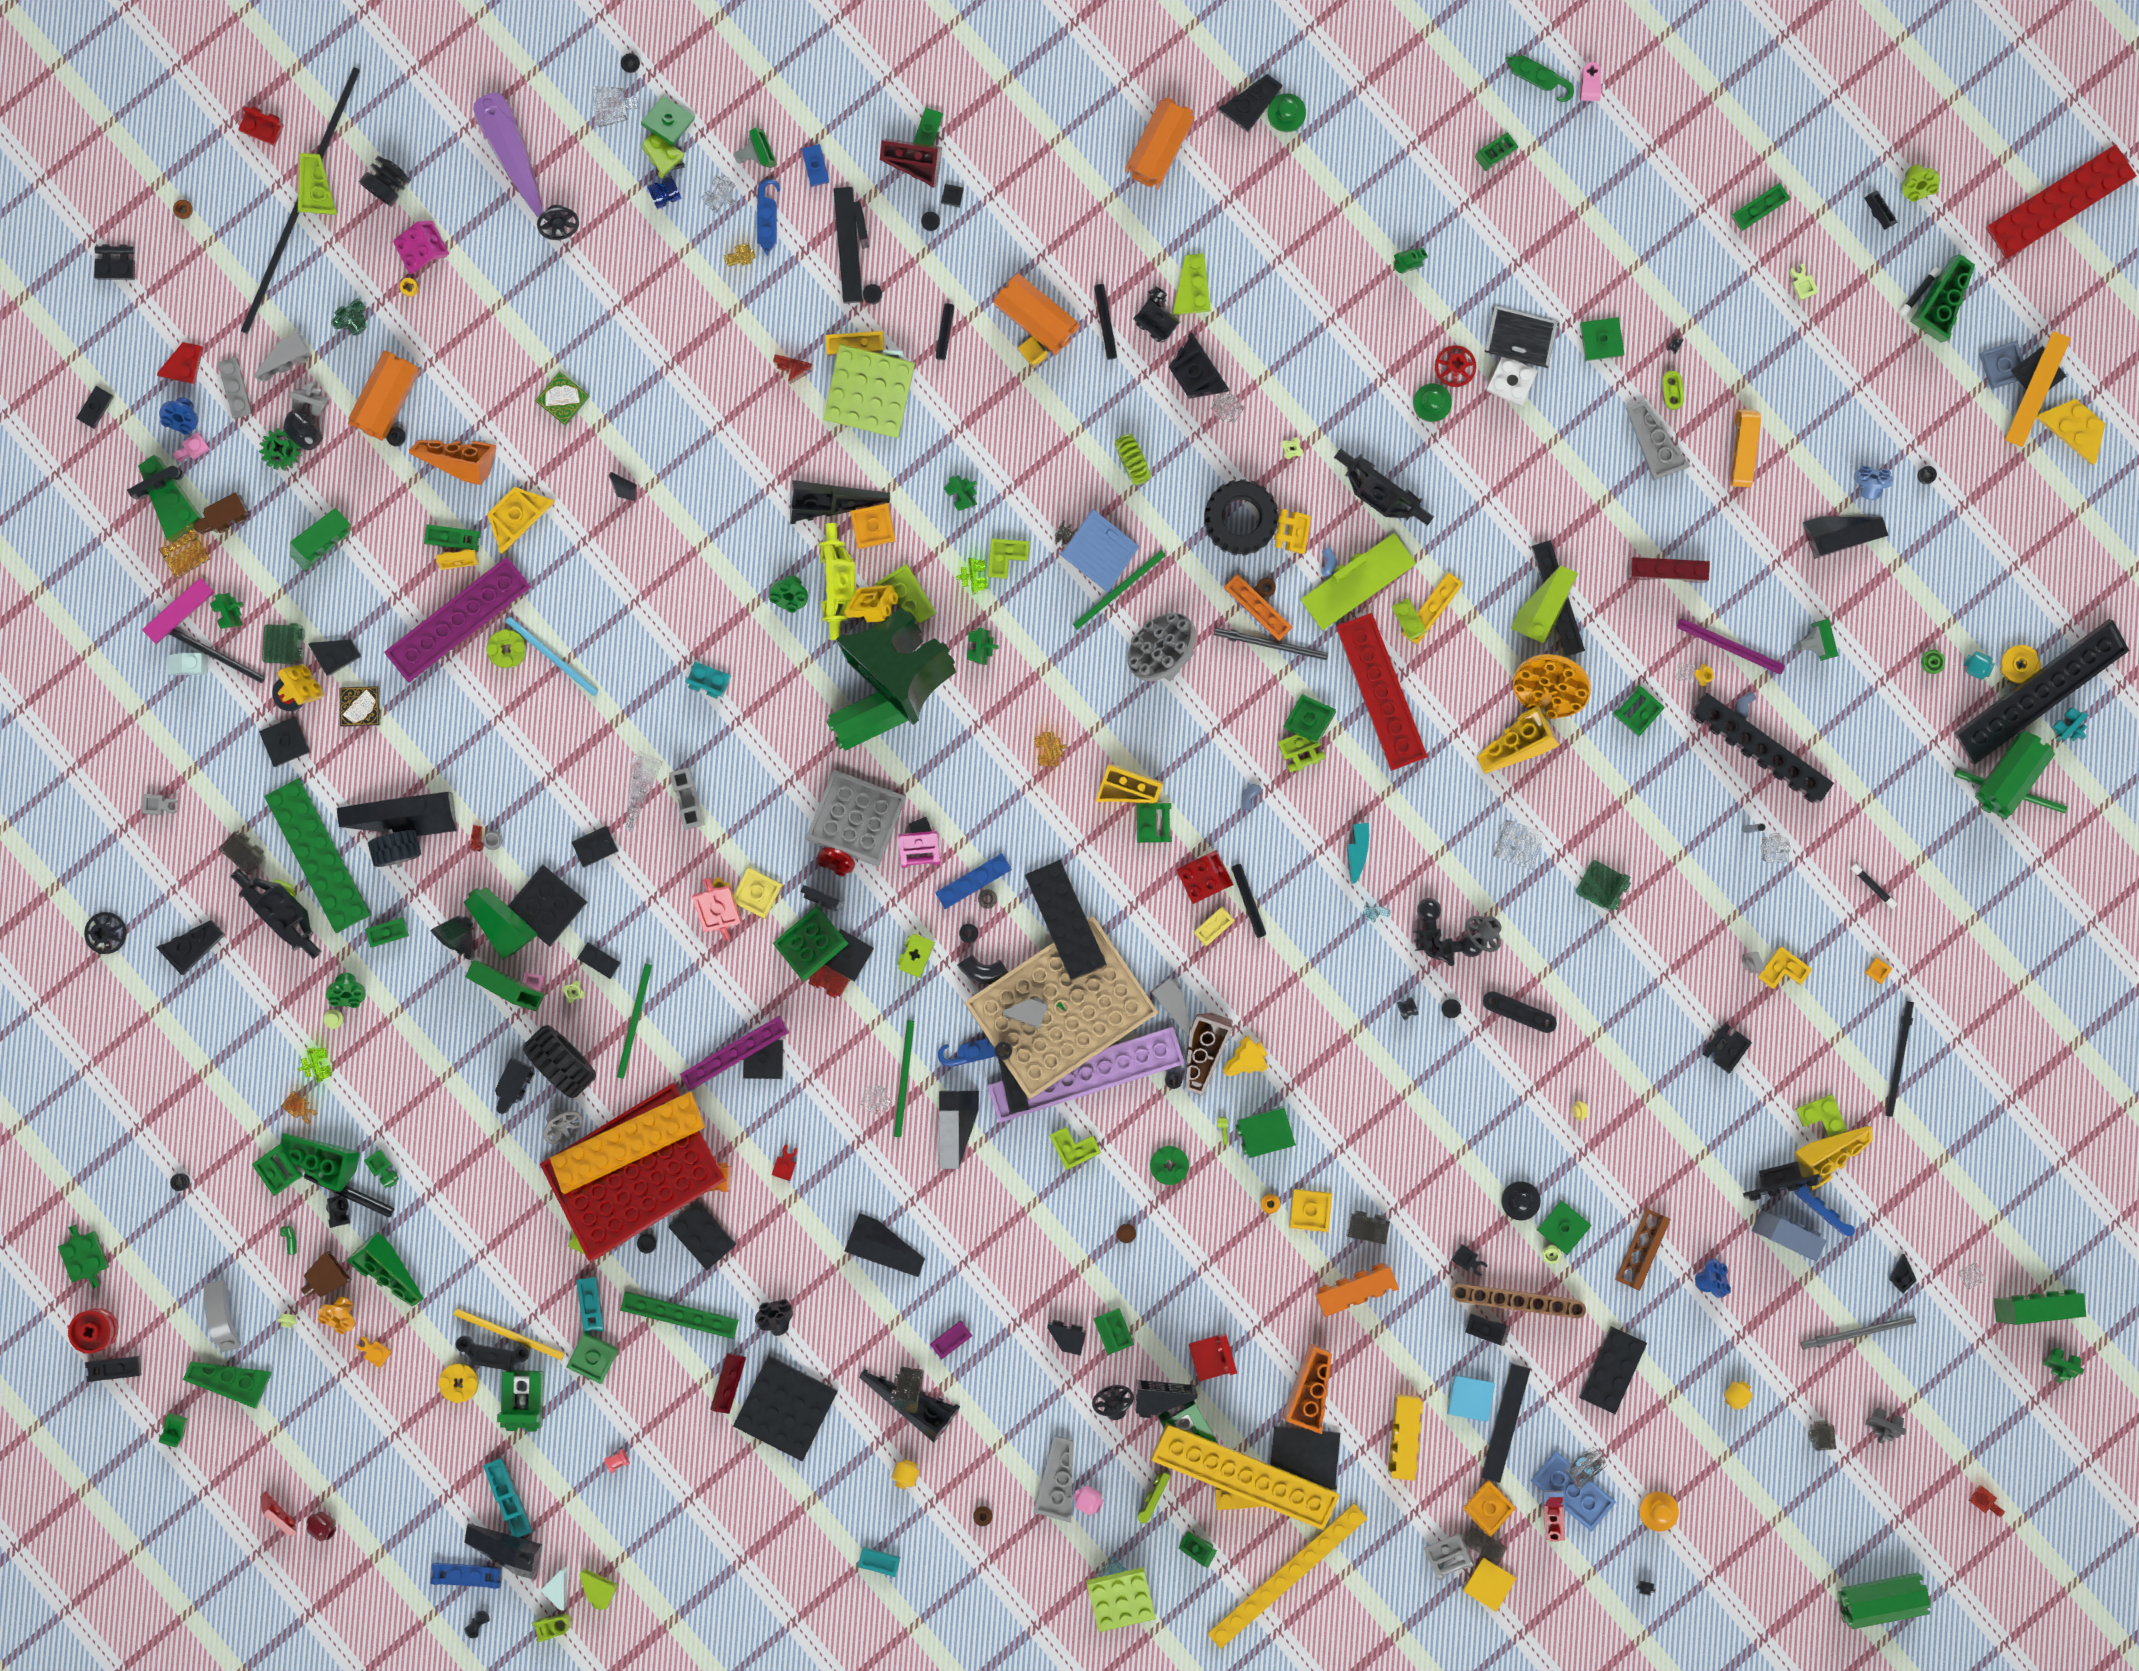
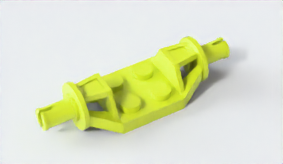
[818,523,856,640]

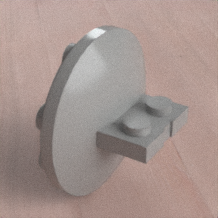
[1128,612,1196,682]

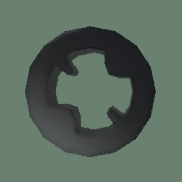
[1667,335,1684,354]
[1917,466,1937,484]
[994,1042,1012,1060]
[1165,1071,1182,1089]
[170,1173,190,1191]

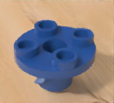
[159,397,198,435]
[1695,1259,1731,1298]

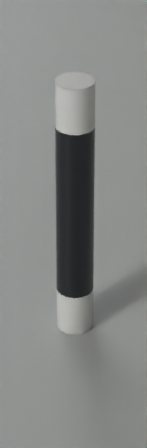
[1899,267,1941,317]
[1850,863,1897,909]

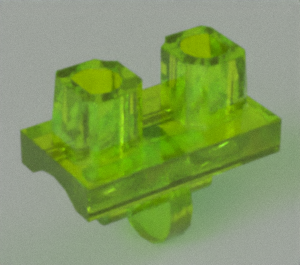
[956,557,988,595]
[297,1047,332,1084]

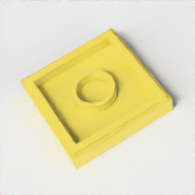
[733,867,783,919]

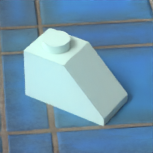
[168,653,208,675]

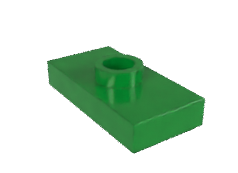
[913,107,944,146]

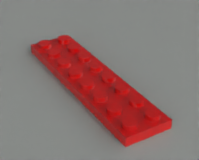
[1985,144,2137,259]
[1336,613,1428,771]

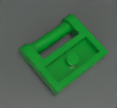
[1613,685,1665,737]
[1136,803,1172,843]
[252,1144,303,1196]

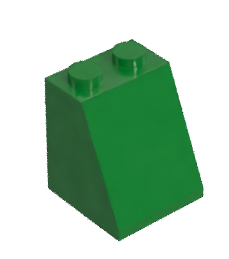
[1235,1106,1296,1158]

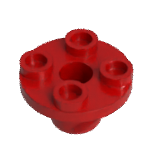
[817,847,855,877]

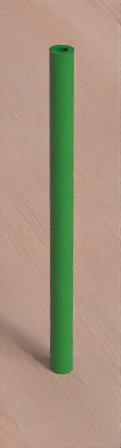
[1073,550,1166,630]
[1954,769,2068,814]
[617,963,652,1079]
[894,1020,915,1137]

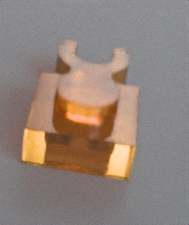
[280,1091,318,1124]

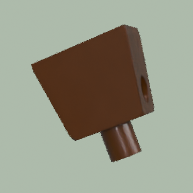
[301,1251,352,1298]

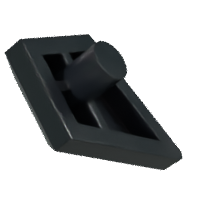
[609,472,637,501]
[1889,1254,1917,1294]

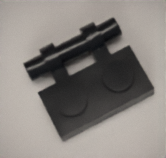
[94,244,135,280]
[1702,1023,1752,1074]

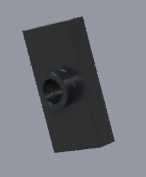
[1864,191,1898,230]
[76,386,114,429]

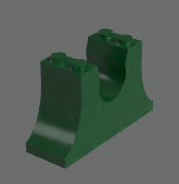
[836,607,956,725]

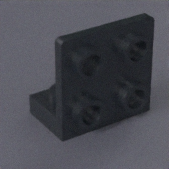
[2011,346,2067,390]

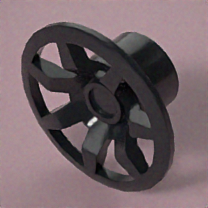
[537,205,579,240]
[84,912,127,954]
[1092,1385,1134,1420]

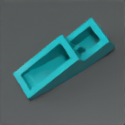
[1346,823,1370,884]

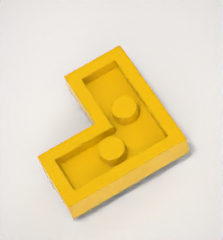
[1757,946,1813,989]

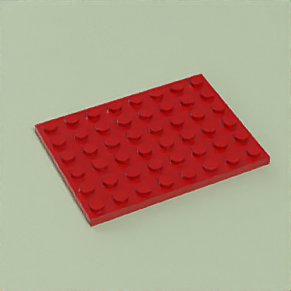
[540,1083,726,1262]

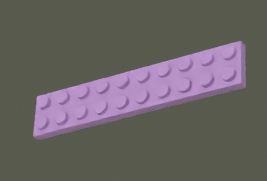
[987,1027,1185,1123]

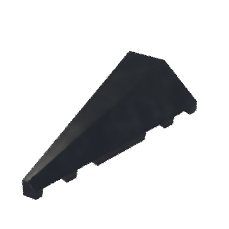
[790,480,890,524]
[859,1369,960,1443]

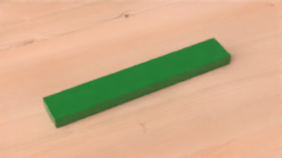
[620,1291,739,1339]

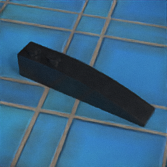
[337,792,457,836]

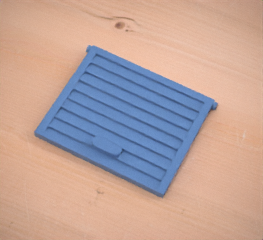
[1059,509,1140,593]

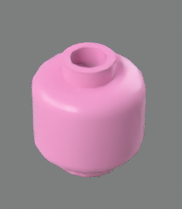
[1073,1486,1104,1515]

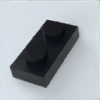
[577,942,621,979]

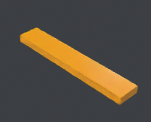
[2005,331,2071,447]

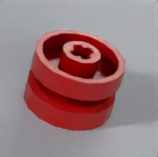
[68,1308,119,1354]

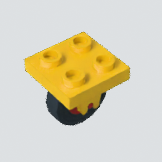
[272,663,325,711]

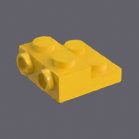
[844,585,898,623]

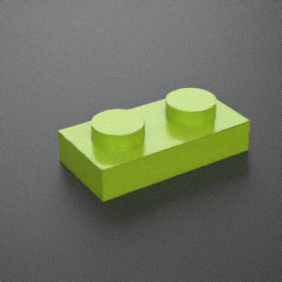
[1391,598,1427,641]

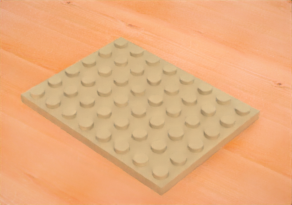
[964,916,1159,1100]

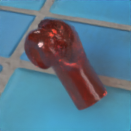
[470,825,484,852]

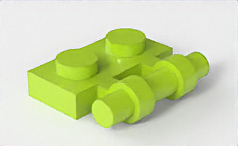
[1277,734,1326,773]

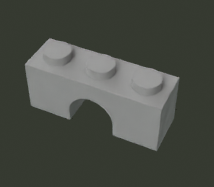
[669,768,705,830]

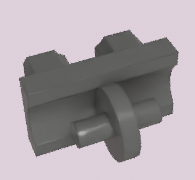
[1865,1408,1906,1444]

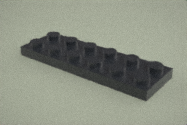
[1025,860,1107,981]

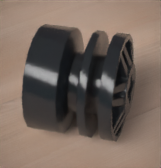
[358,155,411,207]

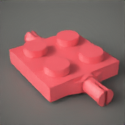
[692,877,742,941]

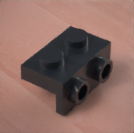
[1133,298,1180,343]

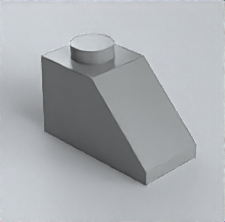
[1002,997,1048,1029]

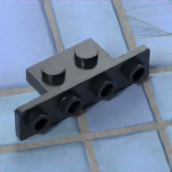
[1743,1161,1823,1201]

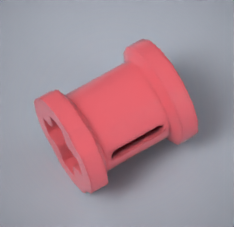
[604,1449,630,1473]

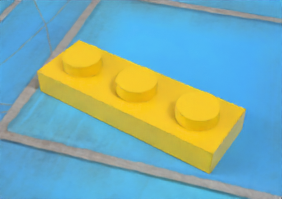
[825,331,884,355]

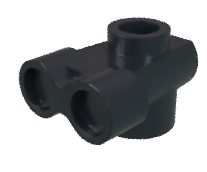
[326,1195,351,1228]

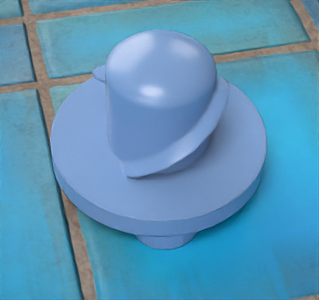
[1854,466,1893,500]

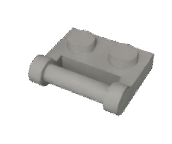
[1424,1533,1475,1580]

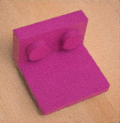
[393,221,449,274]

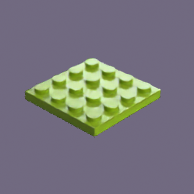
[823,344,916,438]

